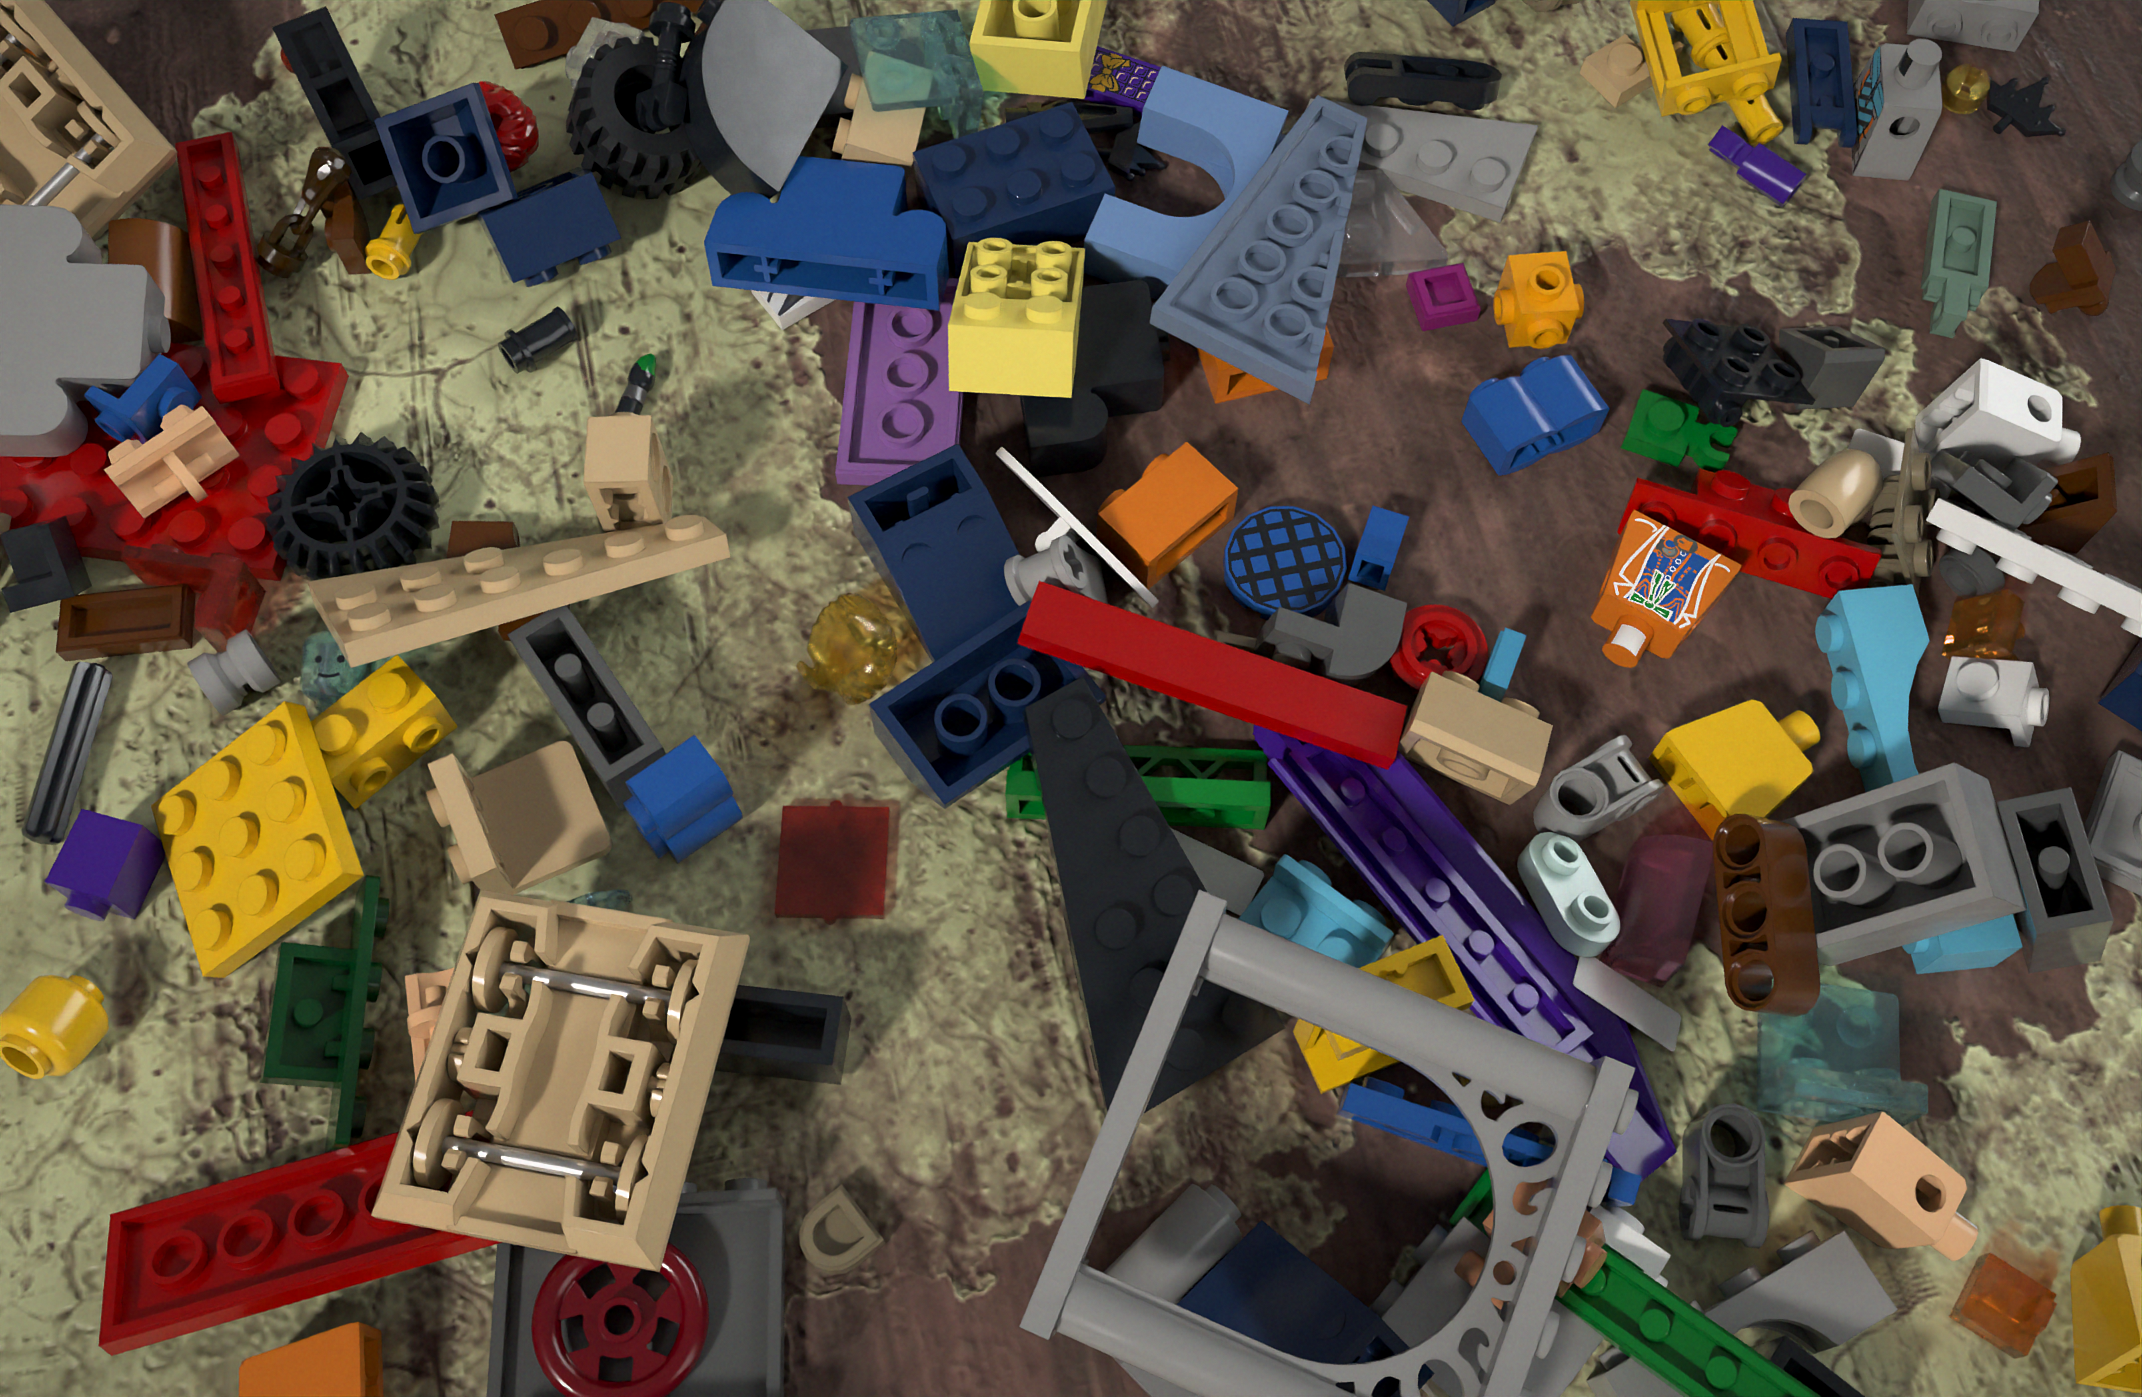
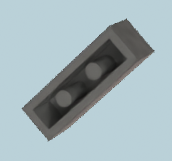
[507,605,666,811]

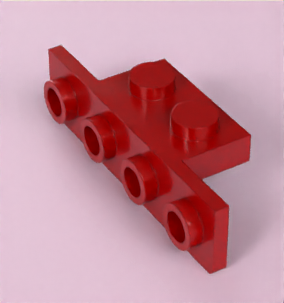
[1618,468,1882,599]

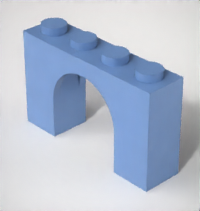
[1084,66,1289,300]

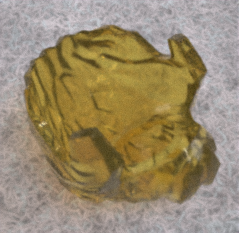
[796,592,897,705]

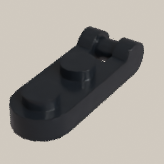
[1344,52,1502,110]

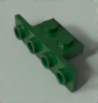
[260,875,390,1152]

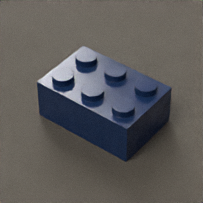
[912,102,1115,278]

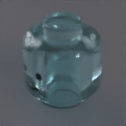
[300,627,390,712]

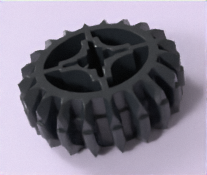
[265,432,440,581]

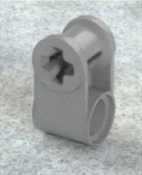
[1004,535,1108,606]
[1533,735,1666,844]

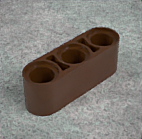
[1713,814,1820,1017]

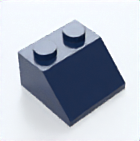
[476,167,621,287]

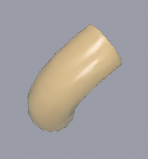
[1788,449,1883,539]

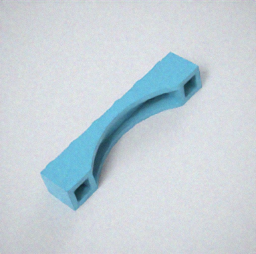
[1815,584,2023,974]

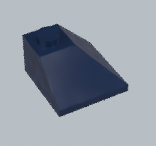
[374,82,519,234]

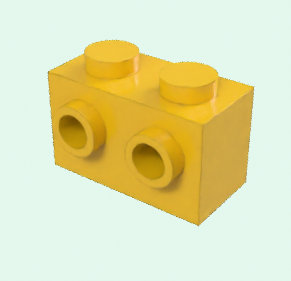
[311,654,458,809]

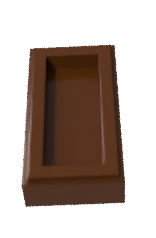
[56,584,196,661]

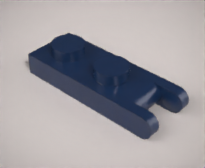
[1786,18,1857,148]

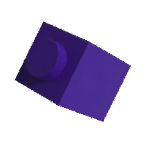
[45,809,166,921]

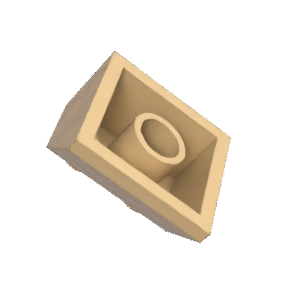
[1397,671,1553,805]

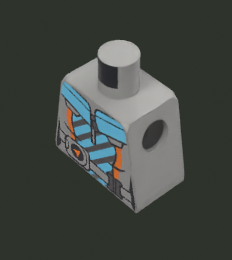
[1851,39,1942,181]

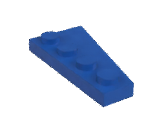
[1336,1077,1642,1208]

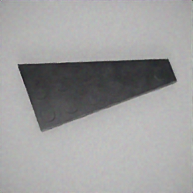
[1022,676,1286,1118]

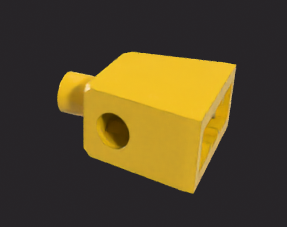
[1648,699,1820,841]
[2070,1205,2142,1394]

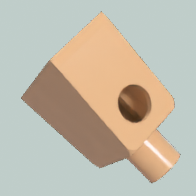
[1784,1111,1978,1261]

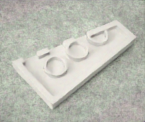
[1926,498,2142,638]

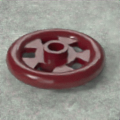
[531,1242,709,1397]

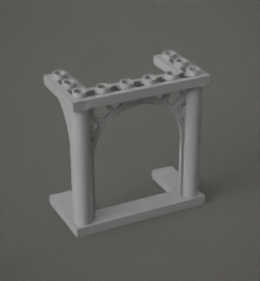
[1019,890,1638,1397]

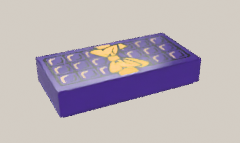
[1085,46,1161,118]

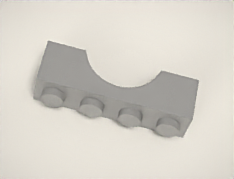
[1587,1230,1898,1397]

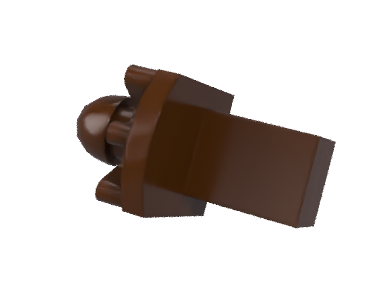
[2029,221,2116,316]

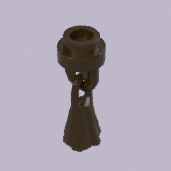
[257,148,353,278]

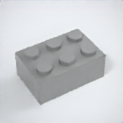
[1780,762,2028,966]

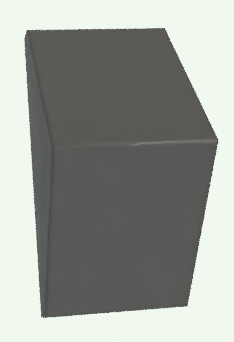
[1779,326,1886,410]

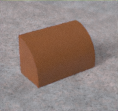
[108,218,202,343]

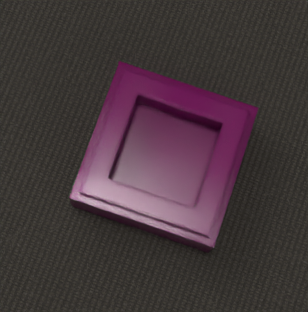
[1406,263,1481,331]

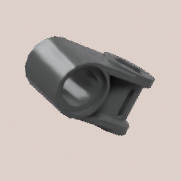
[1679,1103,1769,1249]

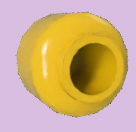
[0,975,109,1079]

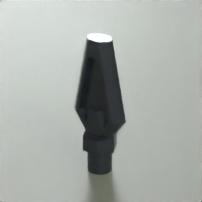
[1004,100,1133,135]

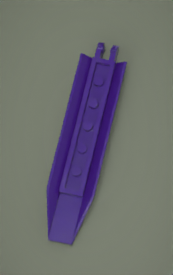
[1252,725,1677,1183]

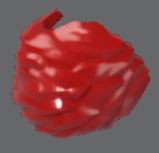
[479,81,539,172]

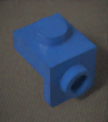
[84,354,202,444]

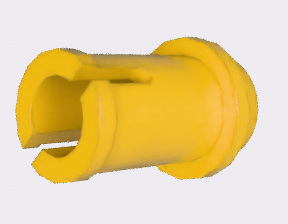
[365,204,424,280]

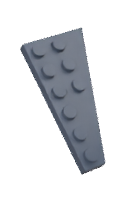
[1150,95,1368,404]

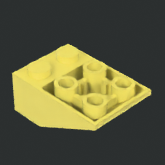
[948,238,1085,398]

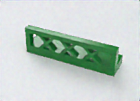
[1005,744,1271,830]

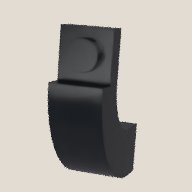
[272,6,397,201]

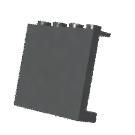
[486,1178,786,1397]

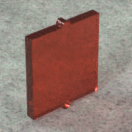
[774,800,890,925]

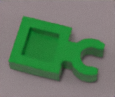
[1620,389,1738,473]

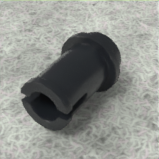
[498,306,578,374]

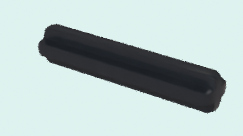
[21,662,113,845]

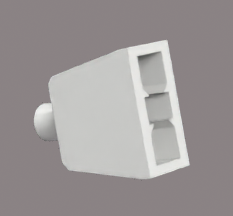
[1915,358,2081,472]

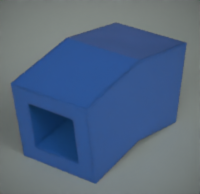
[1348,505,1409,591]

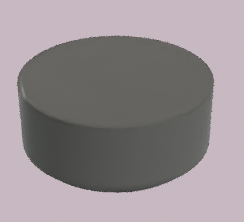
[1939,546,2005,604]

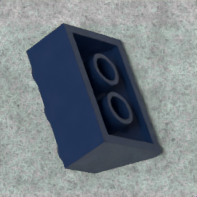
[869,600,1106,809]

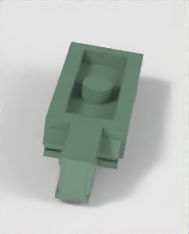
[1921,189,1997,338]

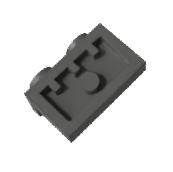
[1931,450,2058,532]

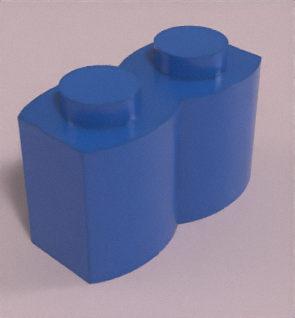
[1461,355,1610,476]
[623,735,743,864]

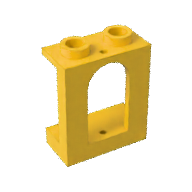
[1630,0,1782,117]
[1293,935,1475,1094]

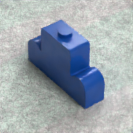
[704,156,949,311]

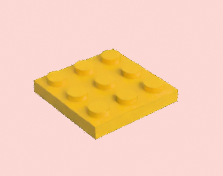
[151,701,364,978]

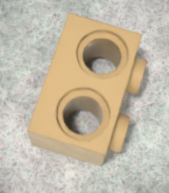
[583,412,673,533]

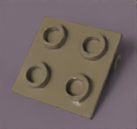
[1867,428,1941,600]

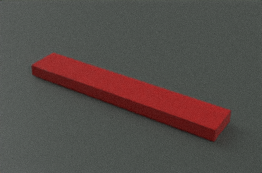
[175,132,281,404]
[1017,581,1407,770]

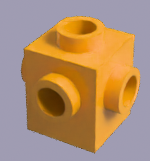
[1493,251,1584,349]

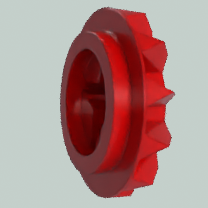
[1389,604,1488,695]

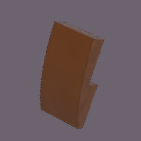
[317,147,372,275]

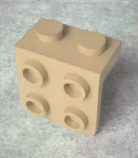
[426,741,613,895]

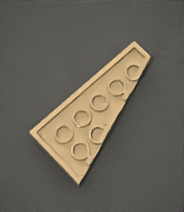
[308,515,730,668]

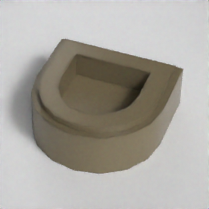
[799,1184,886,1275]

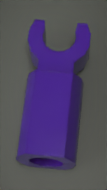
[1708,125,1806,208]

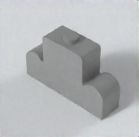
[0,204,171,457]

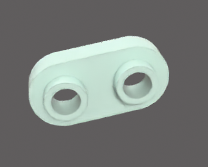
[1517,832,1620,957]

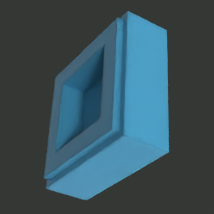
[1478,627,1527,702]

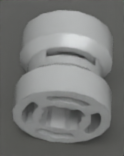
[187,629,282,716]

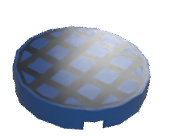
[1223,506,1347,620]

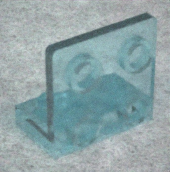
[849,9,984,139]
[1757,977,1928,1127]

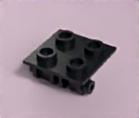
[1663,318,1816,427]

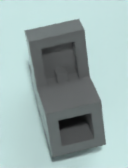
[1254,583,1407,689]

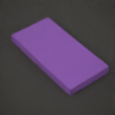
[835,278,964,486]

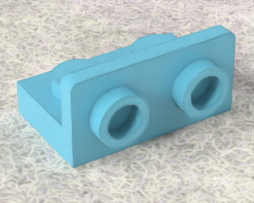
[1238,854,1394,968]

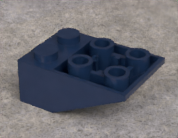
[847,443,1020,663]
[1177,1220,1435,1397]

